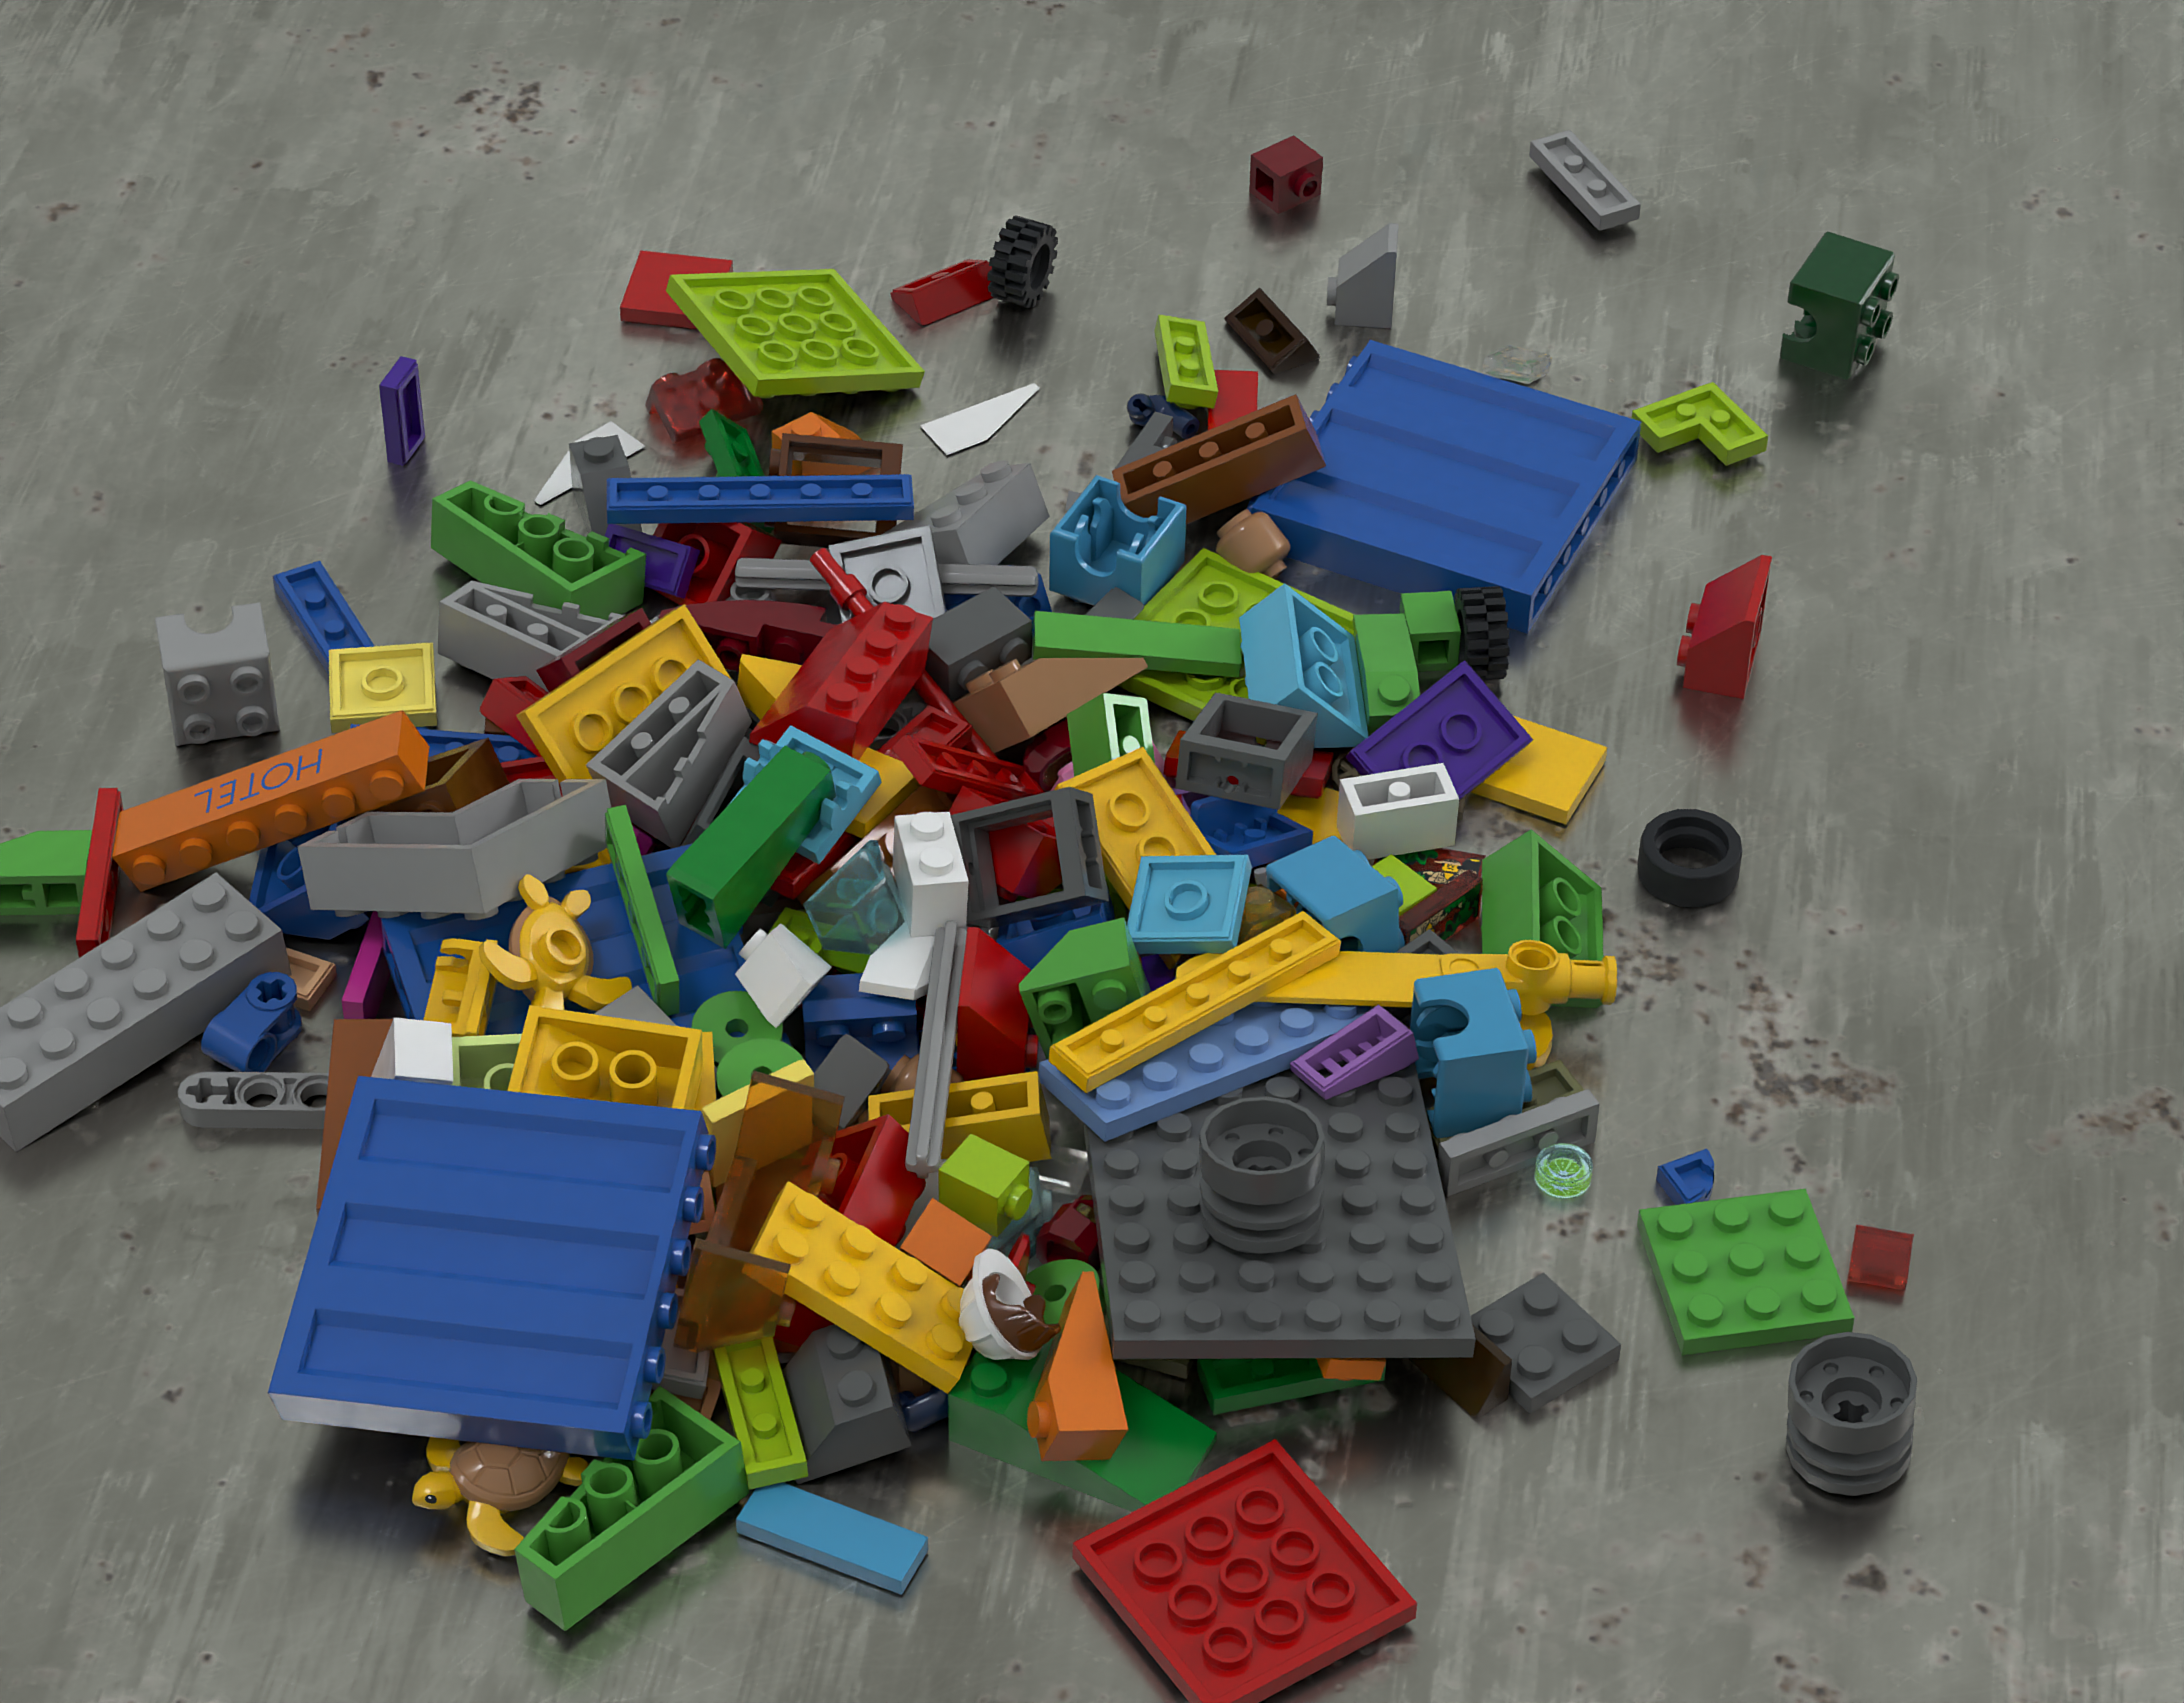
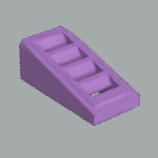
[1290,1005,1419,1100]

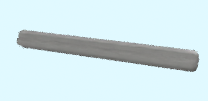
[735,558,1038,597]
[905,921,967,1179]

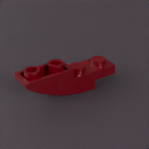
[658,600,837,672]

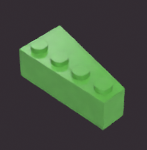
[431,480,646,620]
[514,1386,749,1631]

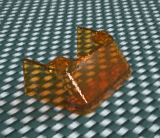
[673,1071,845,1353]

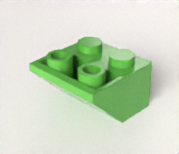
[1019,917,1151,1060]

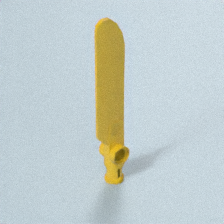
[1175,940,1617,1015]

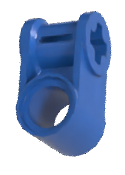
[201,972,302,1072]

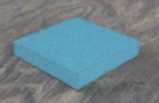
[1127,855,1252,954]

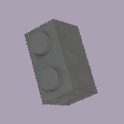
[925,586,1032,701]

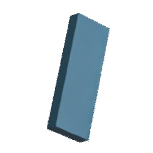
[736,1482,929,1595]

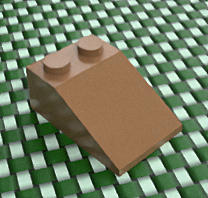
[953,658,1148,753]

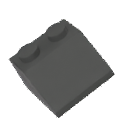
[782,1324,912,1485]

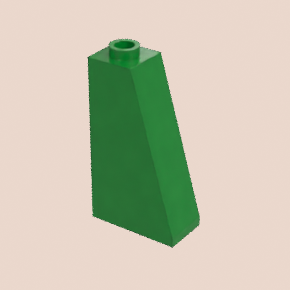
[666,745,836,949]

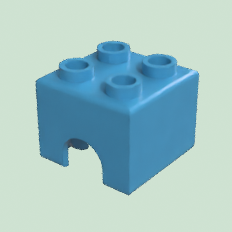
[1049,475,1186,606]
[1266,836,1405,953]
[1410,968,1537,1138]

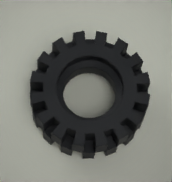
[987,215,1058,308]
[1454,586,1510,680]

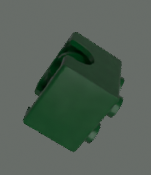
[1780,232,1899,380]

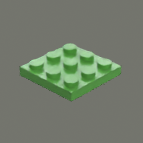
[1637,1188,1855,1356]

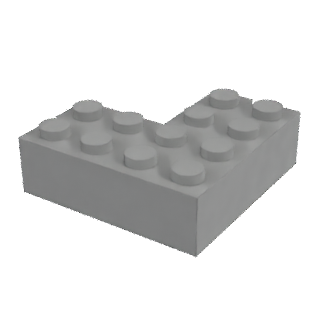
[297,779,611,920]

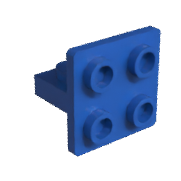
[802,973,918,1073]

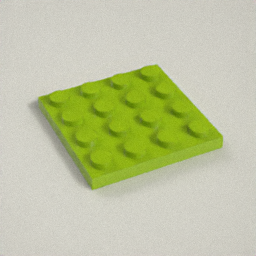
[666,269,925,398]
[1117,548,1354,745]

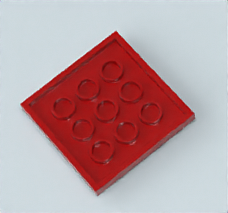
[1072,1439,1417,1703]

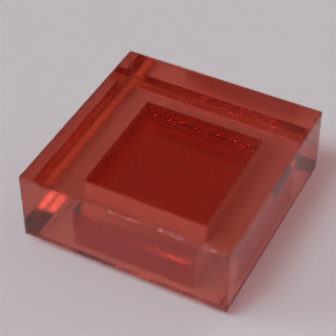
[1847,1225,1914,1290]

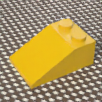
[507,1005,703,1110]

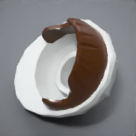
[959,1248,1061,1360]

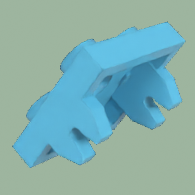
[729,725,882,864]

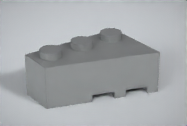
[883,460,1050,565]
[438,581,625,693]
[586,659,752,848]

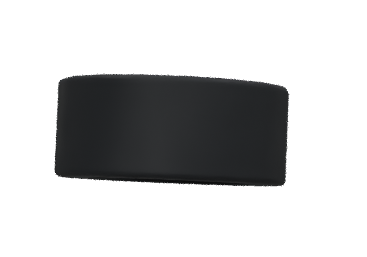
[1637,809,1743,907]

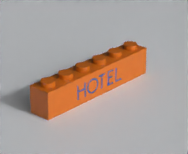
[112,710,430,892]

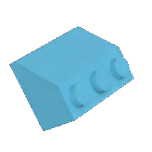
[1239,583,1369,748]

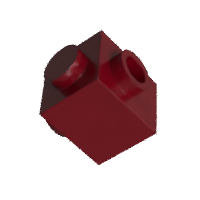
[1249,135,1323,214]

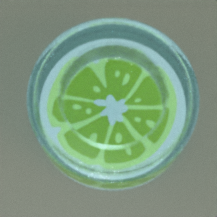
[1534,1143,1593,1199]

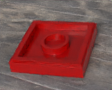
[620,250,733,329]

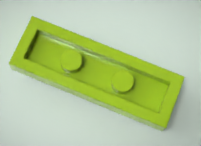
[1154,314,1218,409]
[711,1326,808,1490]

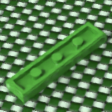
[1032,611,1242,677]
[605,805,680,1016]

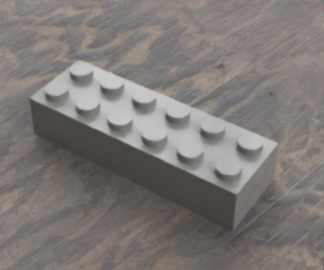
[0,872,292,1152]

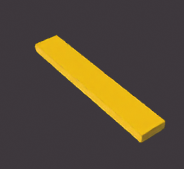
[1048,911,1341,1093]

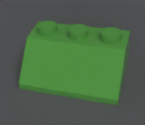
[1481,829,1604,1008]

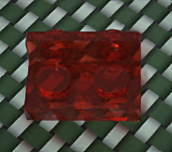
[645,358,764,443]

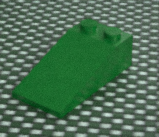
[948,1337,1217,1512]

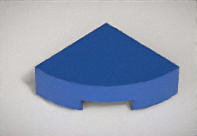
[1656,1149,1714,1205]

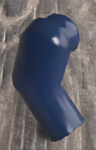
[1126,393,1200,440]
[899,1366,966,1432]

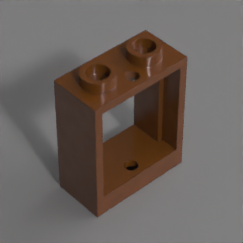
[764,433,903,548]
[352,737,510,819]

